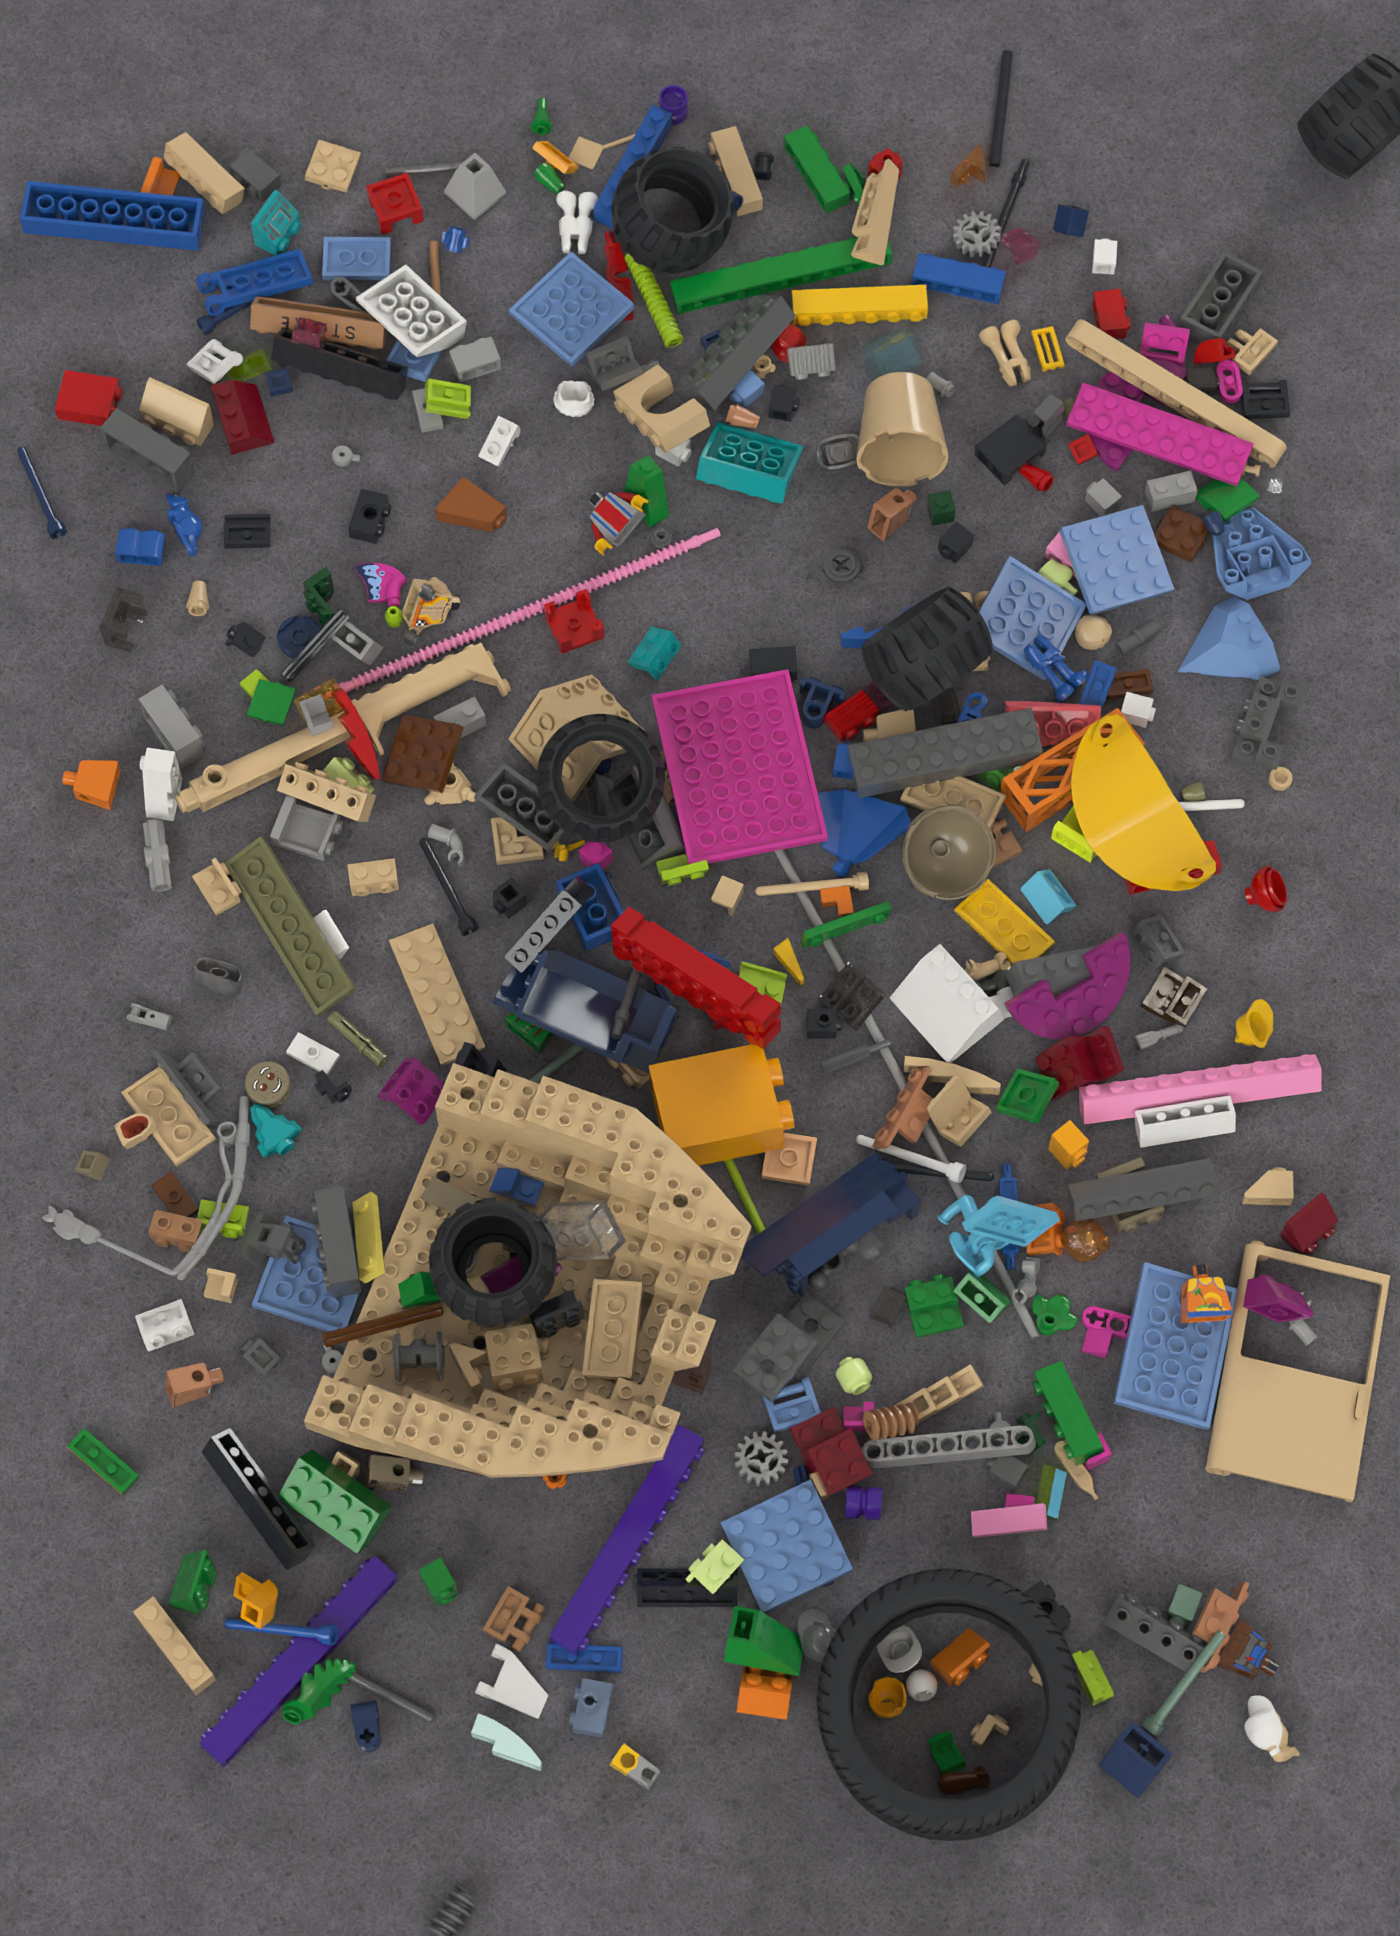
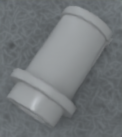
[926,372,955,398]

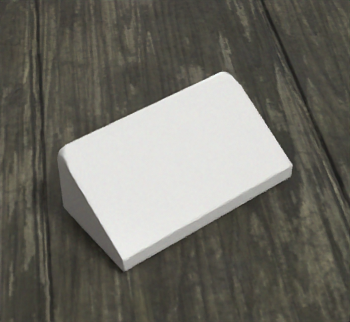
[314,910,349,960]

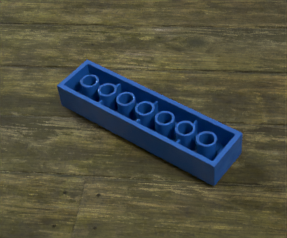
[20,181,206,251]

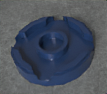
[277,616,321,658]

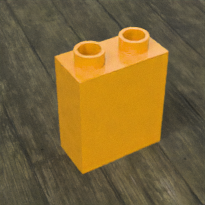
[649,1044,795,1166]

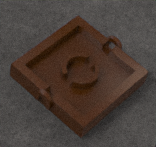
[1154,505,1209,563]

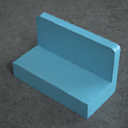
[1021,869,1077,925]

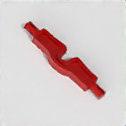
[604,231,634,321]

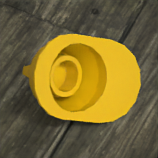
[1234,999,1273,1048]

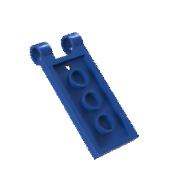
[196,249,313,316]

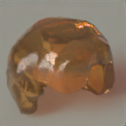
[1063,1219,1110,1262]

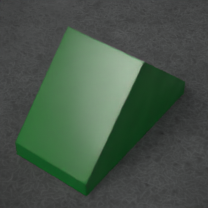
[398,1271,441,1309]

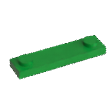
[800,901,892,949]

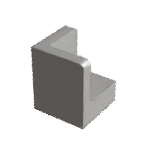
[299,695,334,736]

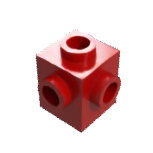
[868,148,903,179]

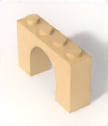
[613,365,710,453]

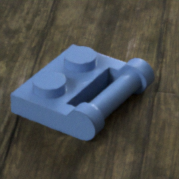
[762,1377,820,1433]

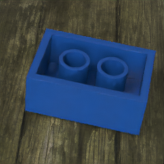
[556,863,623,952]

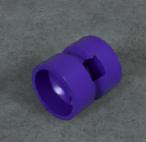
[659,85,687,125]
[845,1485,882,1520]

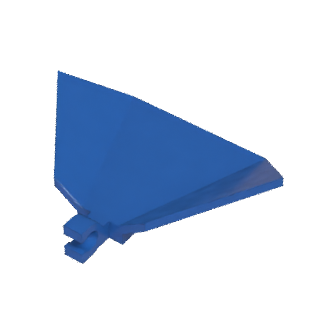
[818,789,911,878]

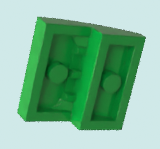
[1196,478,1260,523]

